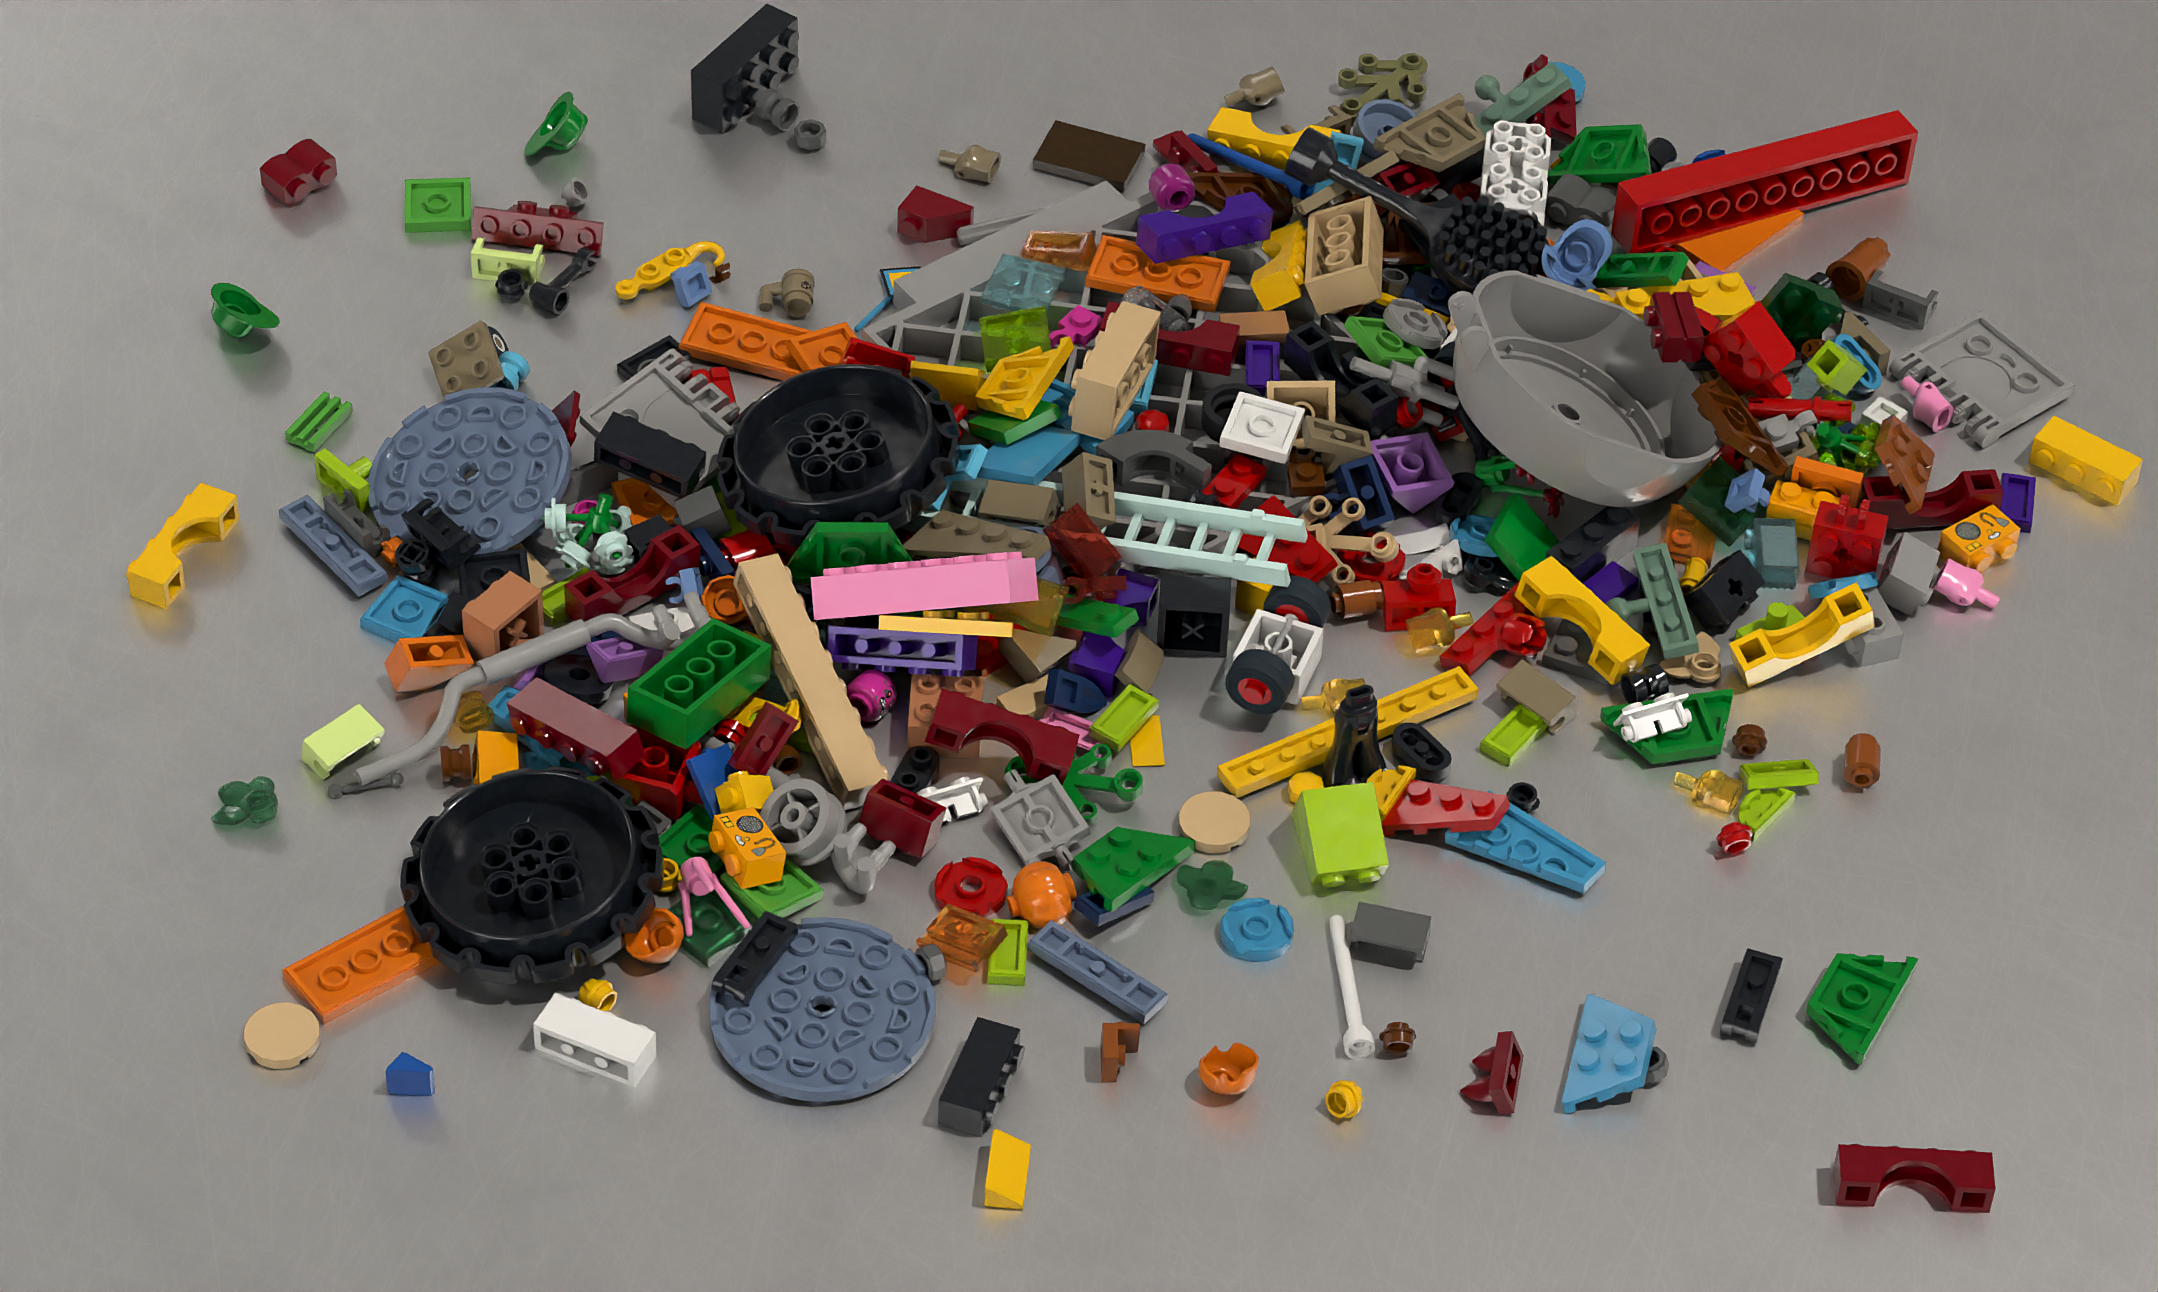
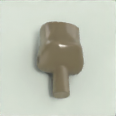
[1224,67,1285,108]
[938,145,1001,183]

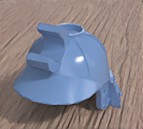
[1541,219,1613,291]

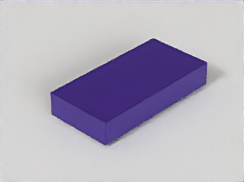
[1245,341,1280,396]
[2000,473,2036,533]
[1582,561,1639,604]

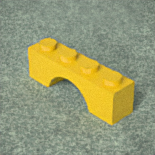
[1207,107,1341,170]
[1250,220,1308,311]
[126,482,240,609]
[1515,556,1650,685]
[1729,582,1875,688]

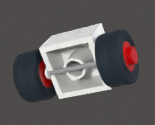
[1225,576,1331,714]

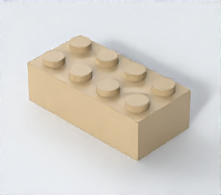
[1305,196,1384,316]
[1068,301,1161,440]

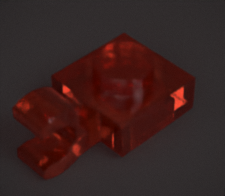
[1062,576,1127,605]

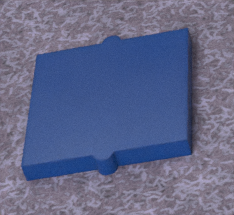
[685,743,740,820]

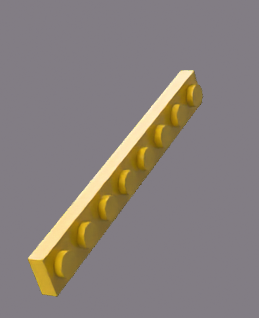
[1217,666,1479,798]

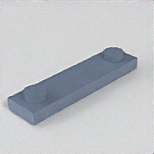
[279,494,388,597]
[1028,920,1168,1024]

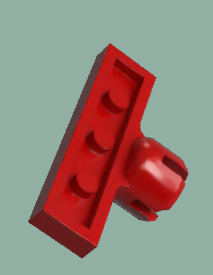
[1439,581,1547,676]

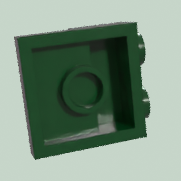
[1760,273,1843,354]

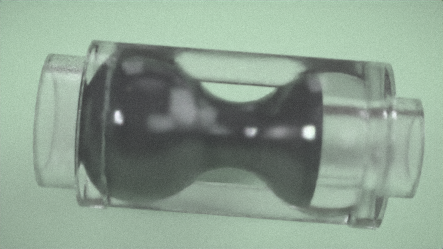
[1121,286,1190,332]

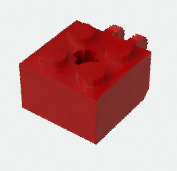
[1702,301,1795,398]
[1805,494,1889,579]
[609,724,703,820]

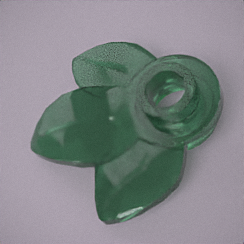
[211,776,278,825]
[1177,860,1248,911]

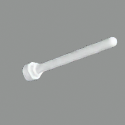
[1329,915,1375,1059]

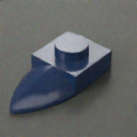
[1044,669,1107,713]

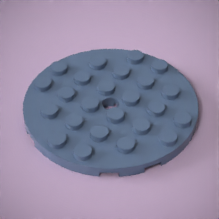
[368,387,572,562]
[709,917,936,1102]

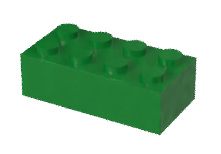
[627,618,772,750]

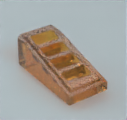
[1021,230,1097,272]

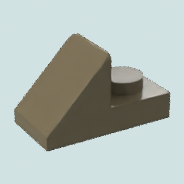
[1840,311,1891,376]
[1301,415,1373,474]

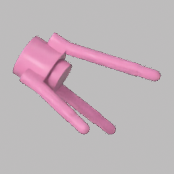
[677,857,751,937]

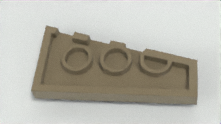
[903,510,1051,562]

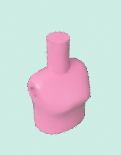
[1901,376,1953,432]
[1932,558,2000,609]

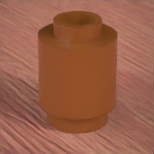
[1329,579,1383,619]
[1844,733,1881,787]

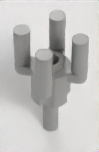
[1350,356,1459,427]

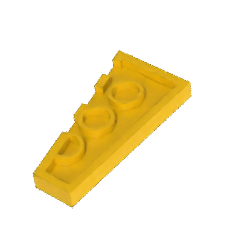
[1614,272,1756,322]

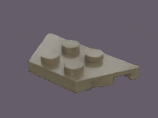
[1373,93,1486,172]
[1293,150,1399,219]

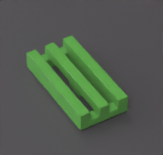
[285,391,353,452]

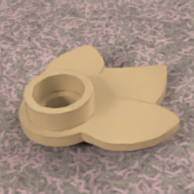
[1659,632,1722,683]

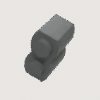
[1545,174,1617,229]

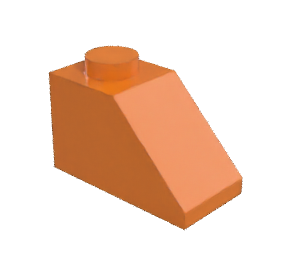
[384,635,474,692]

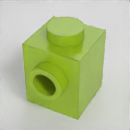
[1806,339,1867,395]

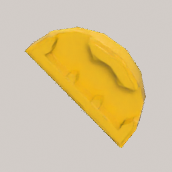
[1366,765,1416,822]

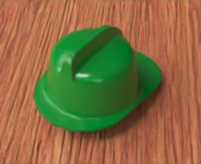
[524,91,588,156]
[211,283,280,338]

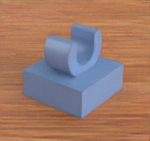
[670,261,713,308]
[1724,468,1771,513]
[666,568,704,603]

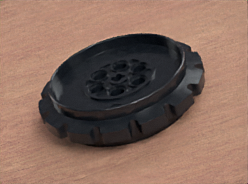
[717,364,961,547]
[400,767,664,984]

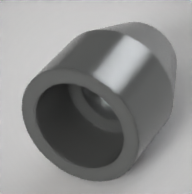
[1163,294,1192,328]

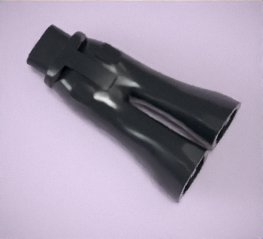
[1320,685,1388,788]

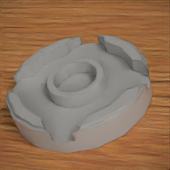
[1382,298,1448,349]

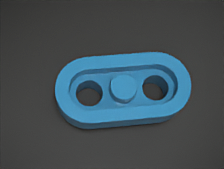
[1831,334,1882,394]

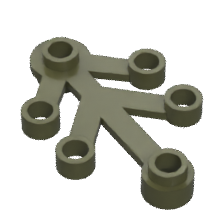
[1338,53,1428,127]

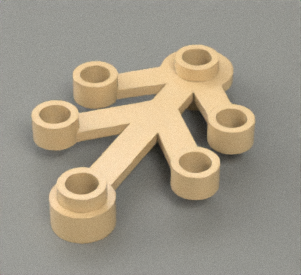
[1298,495,1399,584]

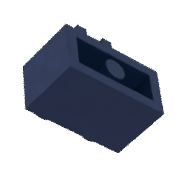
[1321,455,1395,537]

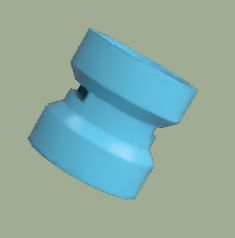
[490,351,530,391]

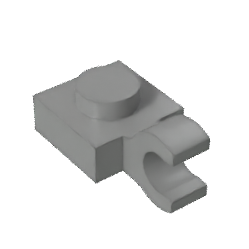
[1758,410,1817,453]

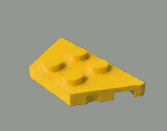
[975,336,1074,420]
[879,609,1013,637]

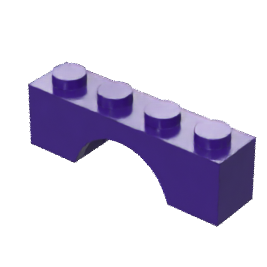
[1136,192,1273,264]
[1068,568,1159,698]

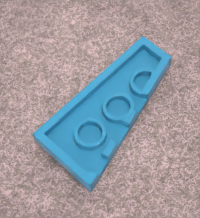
[1445,790,1606,894]

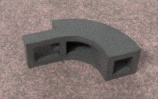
[1096,430,1212,491]

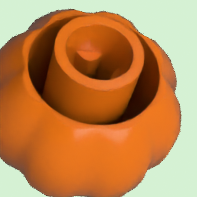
[1006,861,1077,929]

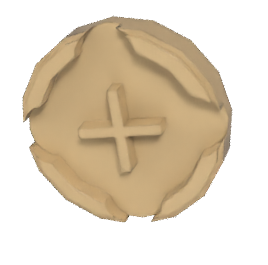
[1178,791,1250,853]
[244,1002,320,1069]

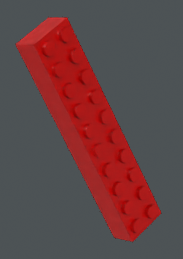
[1611,110,1918,254]

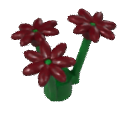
[1475,455,1565,518]

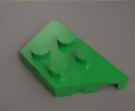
[1547,124,1652,185]
[786,522,913,583]
[1600,688,1734,764]
[1072,827,1195,912]
[1806,953,1918,1065]

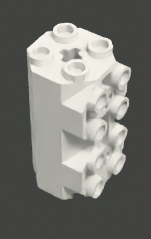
[1480,121,1551,229]

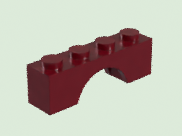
[1099,302,1240,377]
[1858,469,2003,529]
[564,525,701,622]
[924,688,1080,785]
[1833,1144,1996,1213]

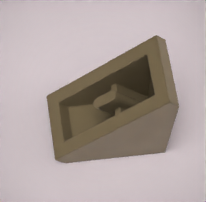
[998,629,1076,683]

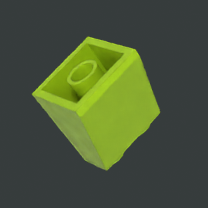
[1291,782,1389,888]

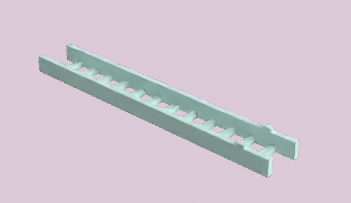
[899,477,1308,587]

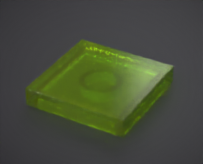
[979,306,1052,372]

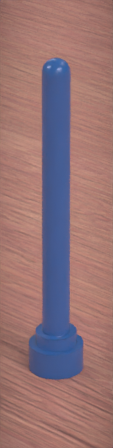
[1187,133,1316,200]

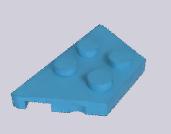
[1561,994,1657,1113]

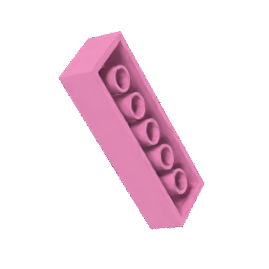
[810,551,1039,620]

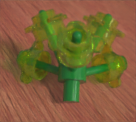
[1812,393,1882,477]

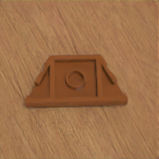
[1875,414,1935,515]

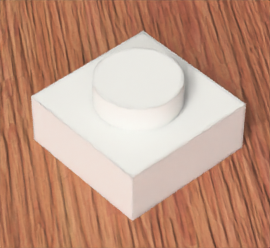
[1860,396,1908,434]

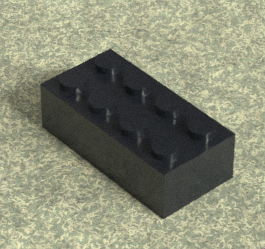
[691,3,799,134]

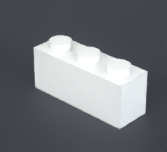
[533,993,657,1088]

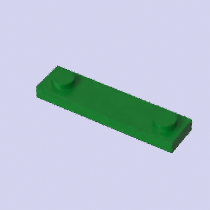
[1592,252,1690,288]
[1018,592,1139,638]

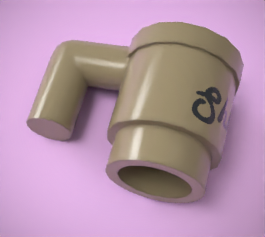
[759,268,815,318]

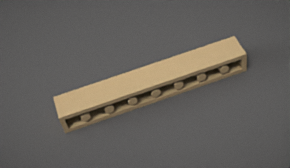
[733,553,889,810]

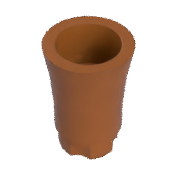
[1825,237,1891,301]

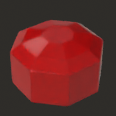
[1135,409,1169,432]

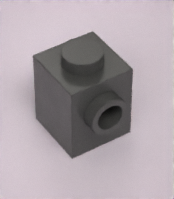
[673,485,732,538]

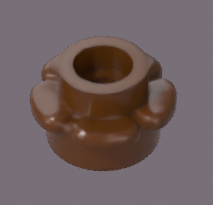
[1732,724,1768,756]
[1379,1022,1416,1053]

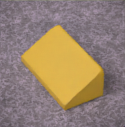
[984,1129,1031,1209]

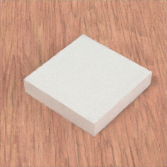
[1219,391,1305,464]

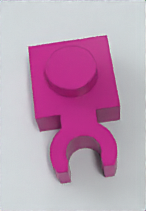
[1048,305,1103,352]

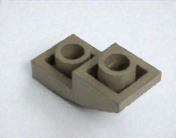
[1114,628,1164,694]

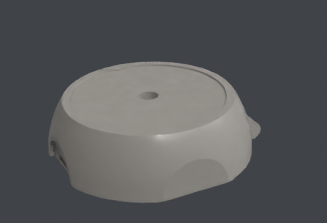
[1448,271,1723,508]

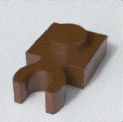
[1287,446,1326,497]

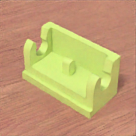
[471,237,545,285]
[301,703,385,779]

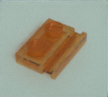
[1664,503,1721,569]
[916,904,1008,973]

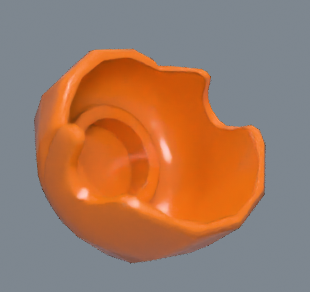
[701,575,749,627]
[624,908,684,964]
[1198,1043,1259,1096]

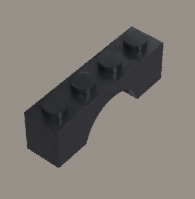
[1284,320,1399,439]

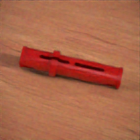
[1748,396,1852,424]

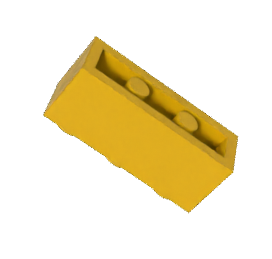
[2029,416,2143,506]

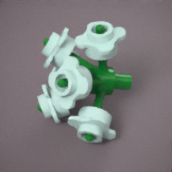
[542,494,635,574]

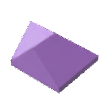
[1370,432,1454,514]

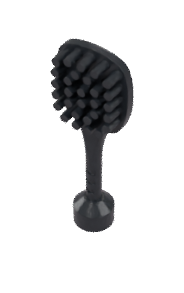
[1285,127,1550,294]

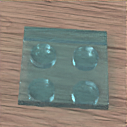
[980,254,1066,318]

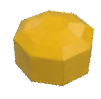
[1288,771,1324,803]

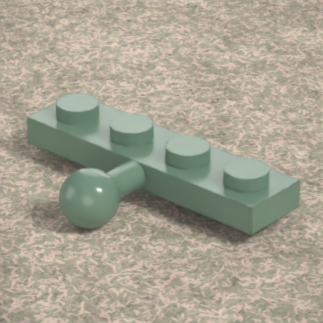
[1474,62,1572,147]
[1606,542,1699,660]

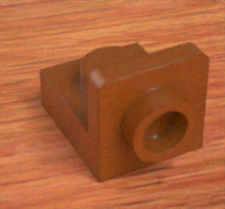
[1100,1022,1140,1082]

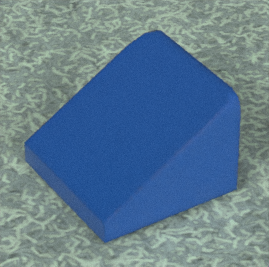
[385,1052,435,1096]

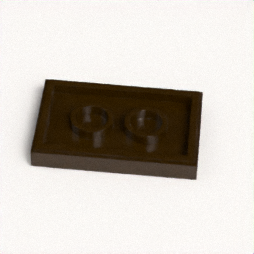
[1033,120,1146,192]

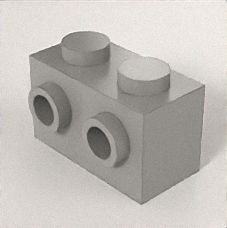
[1876,532,1940,616]
[1845,586,1904,667]

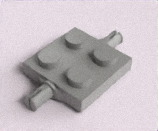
[991,769,1091,871]

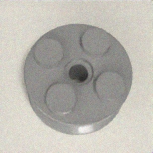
[760,778,846,866]

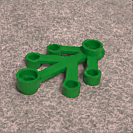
[1004,744,1143,826]

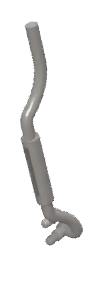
[354,591,711,786]
[697,733,896,894]

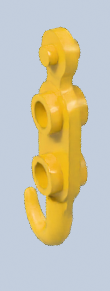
[615,241,725,300]

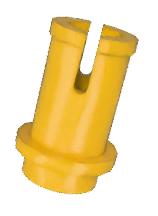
[1678,557,1708,596]

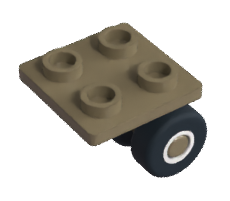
[428,321,509,401]

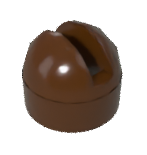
[772,744,802,776]

